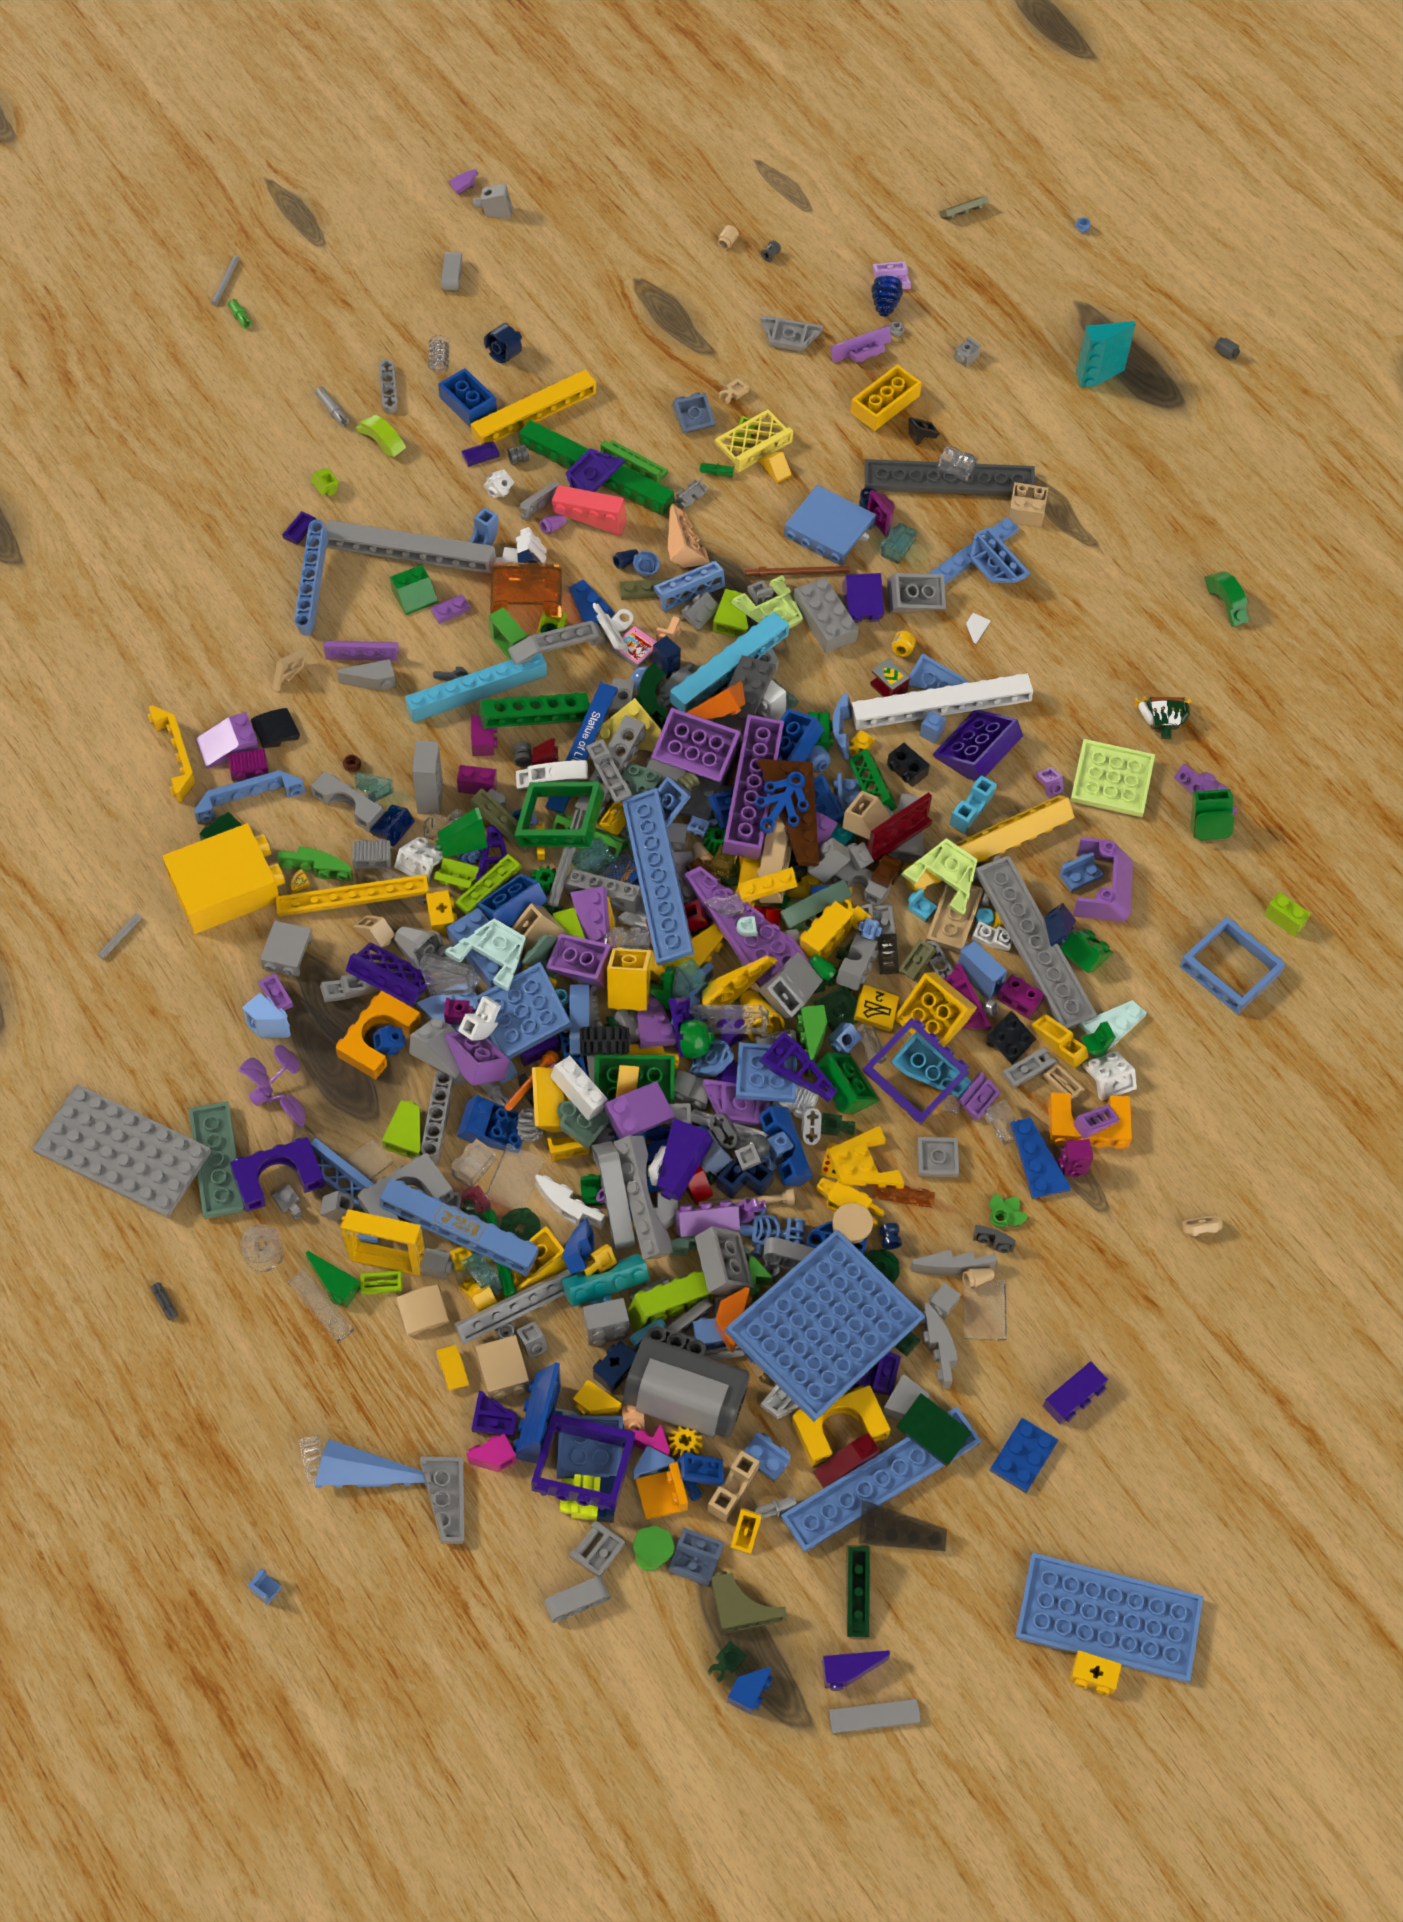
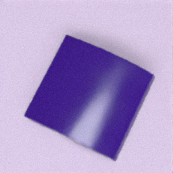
[853,1352,901,1395]

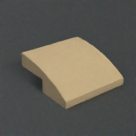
[397,1284,450,1337]

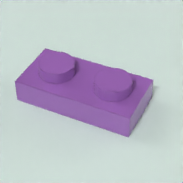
[431,594,471,624]
[258,973,293,1011]

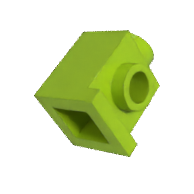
[310,468,340,496]

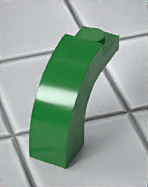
[1205,571,1250,627]

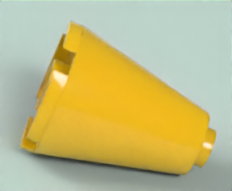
[740,990,785,1042]

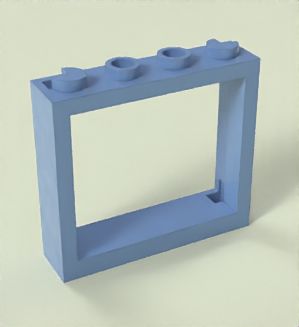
[1179,917,1286,1015]

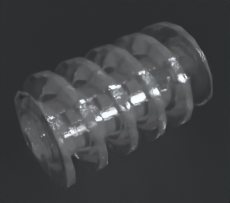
[428,335,450,373]

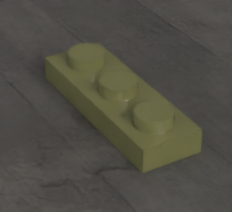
[939,196,989,219]

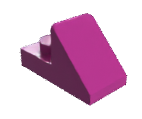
[632,1424,670,1456]

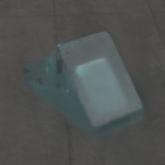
[354,772,394,802]

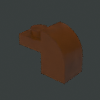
[871,854,904,888]

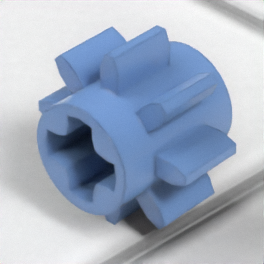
[858,917,882,940]

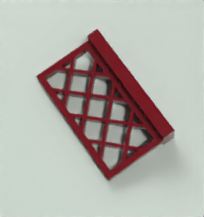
[866,792,932,863]

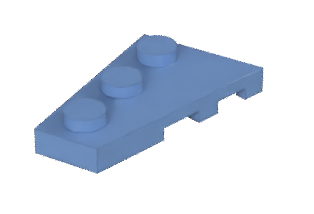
[908,653,968,689]

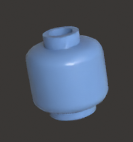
[805,745,831,772]

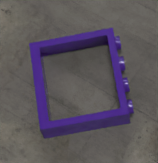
[863,1018,969,1125]
[531,1413,635,1511]

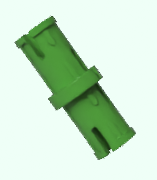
[228,299,252,329]

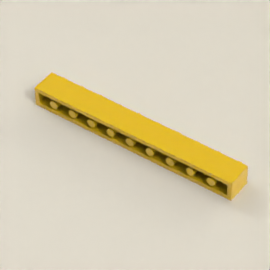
[901,795,1074,892]

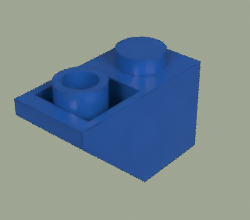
[727,1667,773,1715]

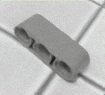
[441,252,462,291]
[763,1237,815,1270]
[544,1576,611,1623]

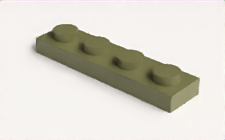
[620,578,689,600]
[469,788,529,853]

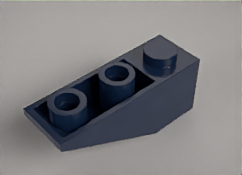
[1045,903,1076,947]

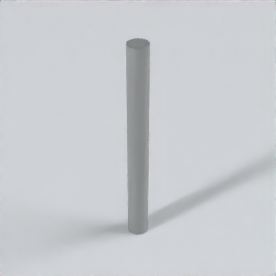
[211,255,240,306]

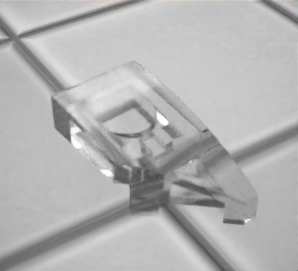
[704,893,745,917]

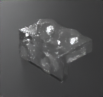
[984,1099,1018,1146]

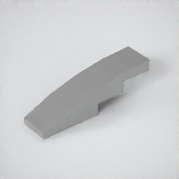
[320,968,398,1002]
[910,1250,997,1275]

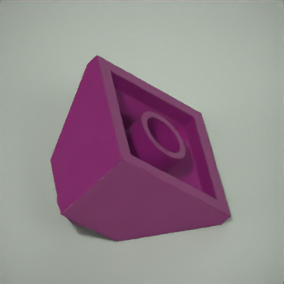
[867,490,895,537]

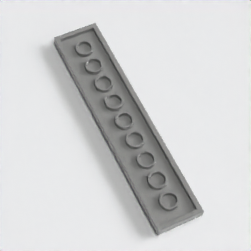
[975,856,1097,1030]

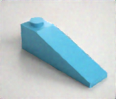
[891,1032,971,1097]

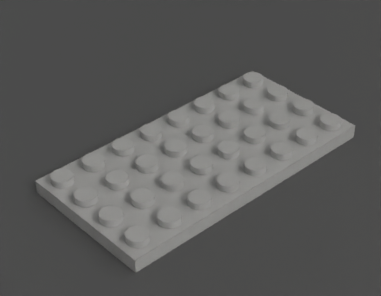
[32,1084,212,1218]

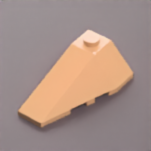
[668,504,710,568]

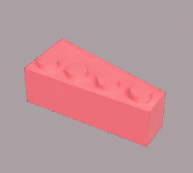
[552,485,627,536]

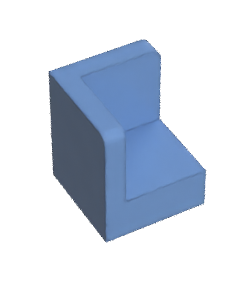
[248,1569,282,1606]

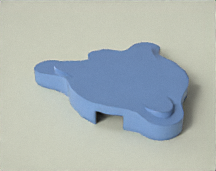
[687,1039,734,1078]

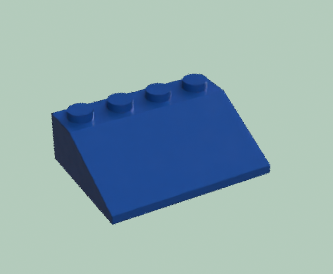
[513,1362,561,1464]

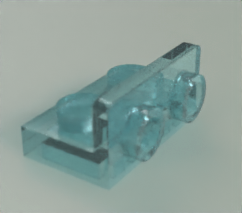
[461,1253,503,1295]

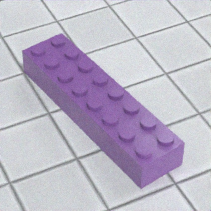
[722,714,784,860]

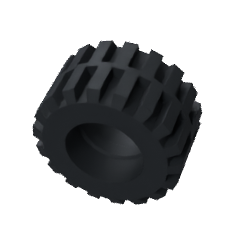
[580,1026,630,1055]

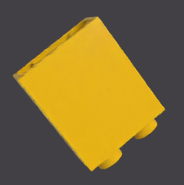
[162,823,285,935]

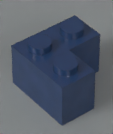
[716,1156,774,1198]

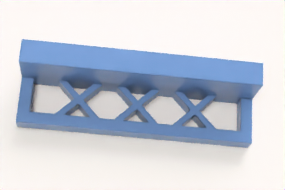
[654,561,725,612]
[310,1138,374,1210]

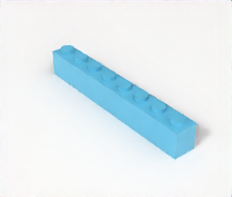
[670,612,789,712]
[405,653,547,723]

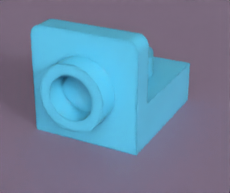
[908,889,938,922]

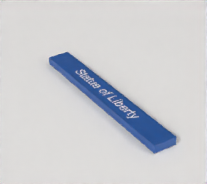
[545,682,618,813]

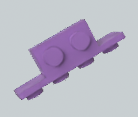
[830,326,891,363]
[1174,764,1237,816]

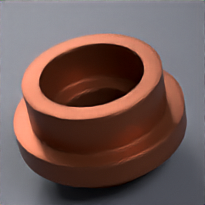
[343,754,361,772]

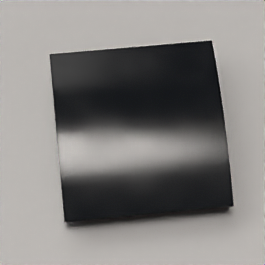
[250,708,300,748]

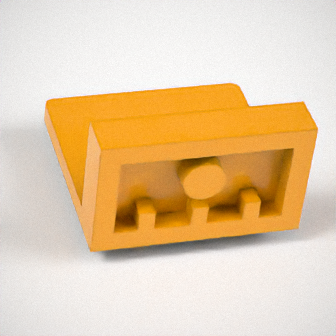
[636,1462,688,1520]

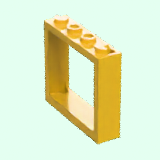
[340,1209,425,1277]

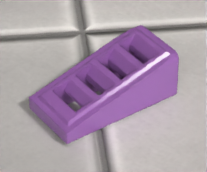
[1074,1104,1120,1139]

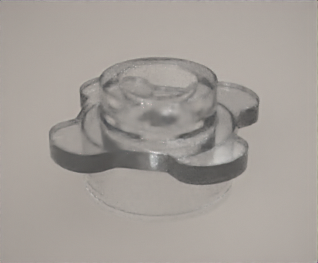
[941,1095,962,1115]

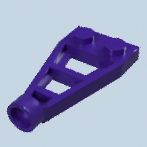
[476,825,514,885]
[759,1032,838,1102]

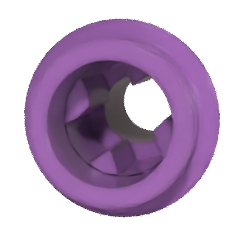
[540,515,567,534]

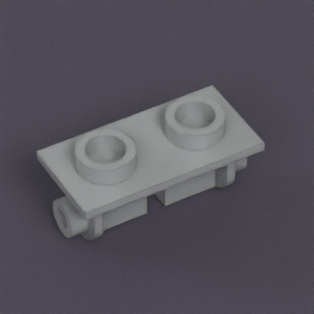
[674,478,708,509]

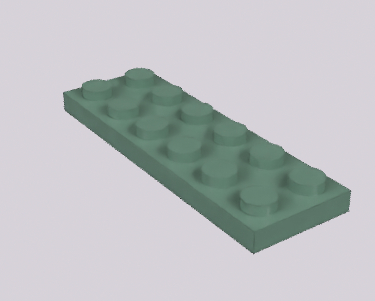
[189,1102,245,1220]

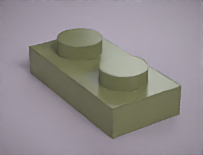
[899,939,937,981]

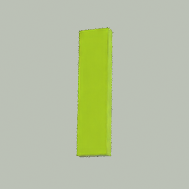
[455,854,522,914]

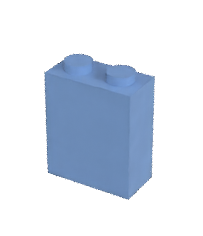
[958,941,1007,1000]

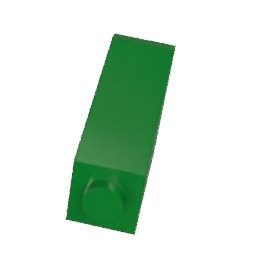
[435,807,487,858]

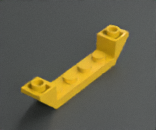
[147,705,195,803]

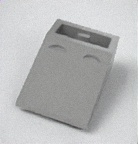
[758,951,823,1019]

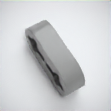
[801,1106,822,1145]

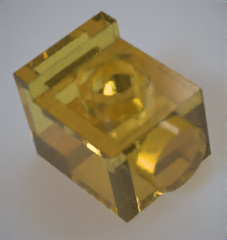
[711,845,737,879]

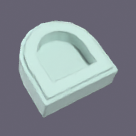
[736,916,757,937]

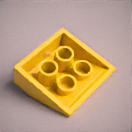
[894,972,977,1047]

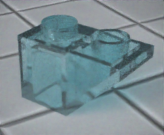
[671,957,705,999]

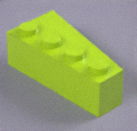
[627,1271,716,1332]

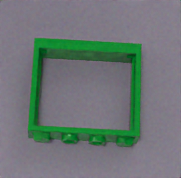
[514,781,605,847]

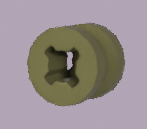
[677,771,700,792]

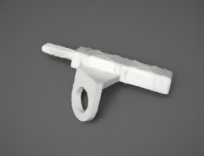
[593,603,634,650]

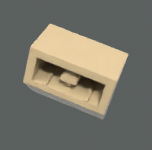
[1008,482,1048,527]
[842,791,891,840]
[512,903,566,951]

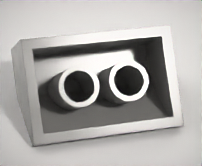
[695,1226,754,1296]

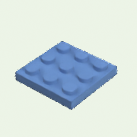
[735,1042,798,1103]
[557,1415,623,1479]

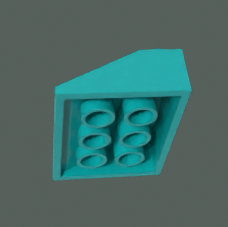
[1076,321,1136,387]

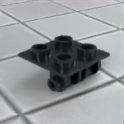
[986,1010,1036,1065]

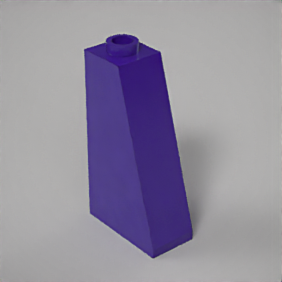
[657,1118,713,1201]

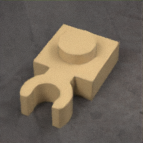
[719,378,749,404]

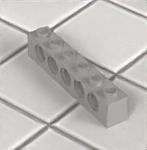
[575,715,647,818]

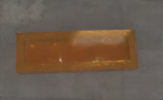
[872,1184,935,1208]

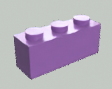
[674,1200,740,1237]

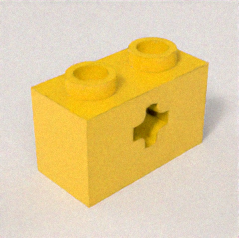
[426,890,457,934]
[1069,1650,1122,1696]

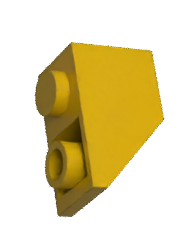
[458,1276,497,1313]

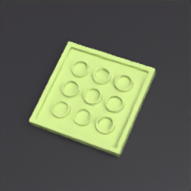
[1070,739,1155,817]

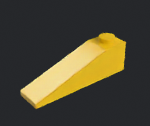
[702,956,778,1011]

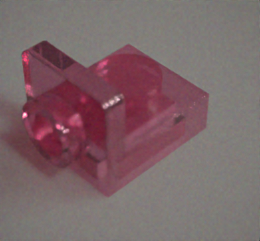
[461,1185,491,1213]

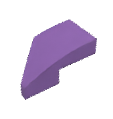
[449,169,478,195]

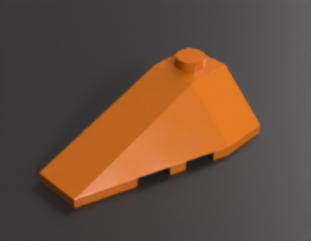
[686,681,745,719]

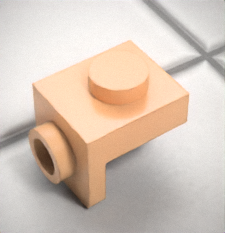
[656,616,682,642]
[622,1403,645,1431]

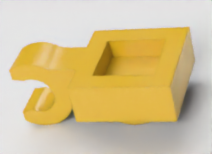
[580,1244,617,1276]

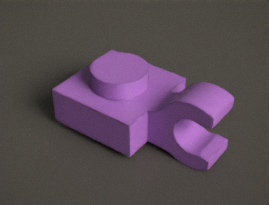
[736,1198,766,1226]

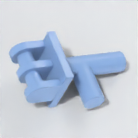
[687,815,718,838]

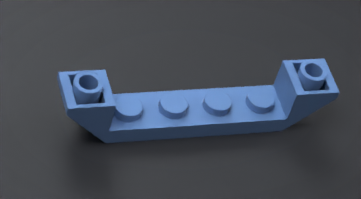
[194,770,305,824]

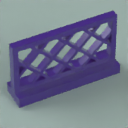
[346,942,436,1007]

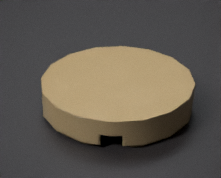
[832,1203,873,1243]

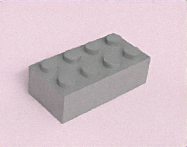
[793,577,859,653]

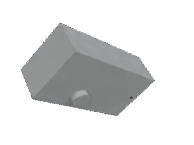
[412,741,443,815]

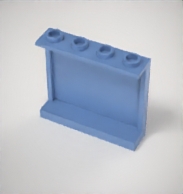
[784,485,876,566]

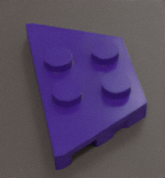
[566,448,625,492]

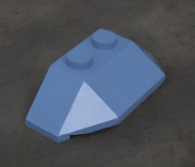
[970,527,1031,583]

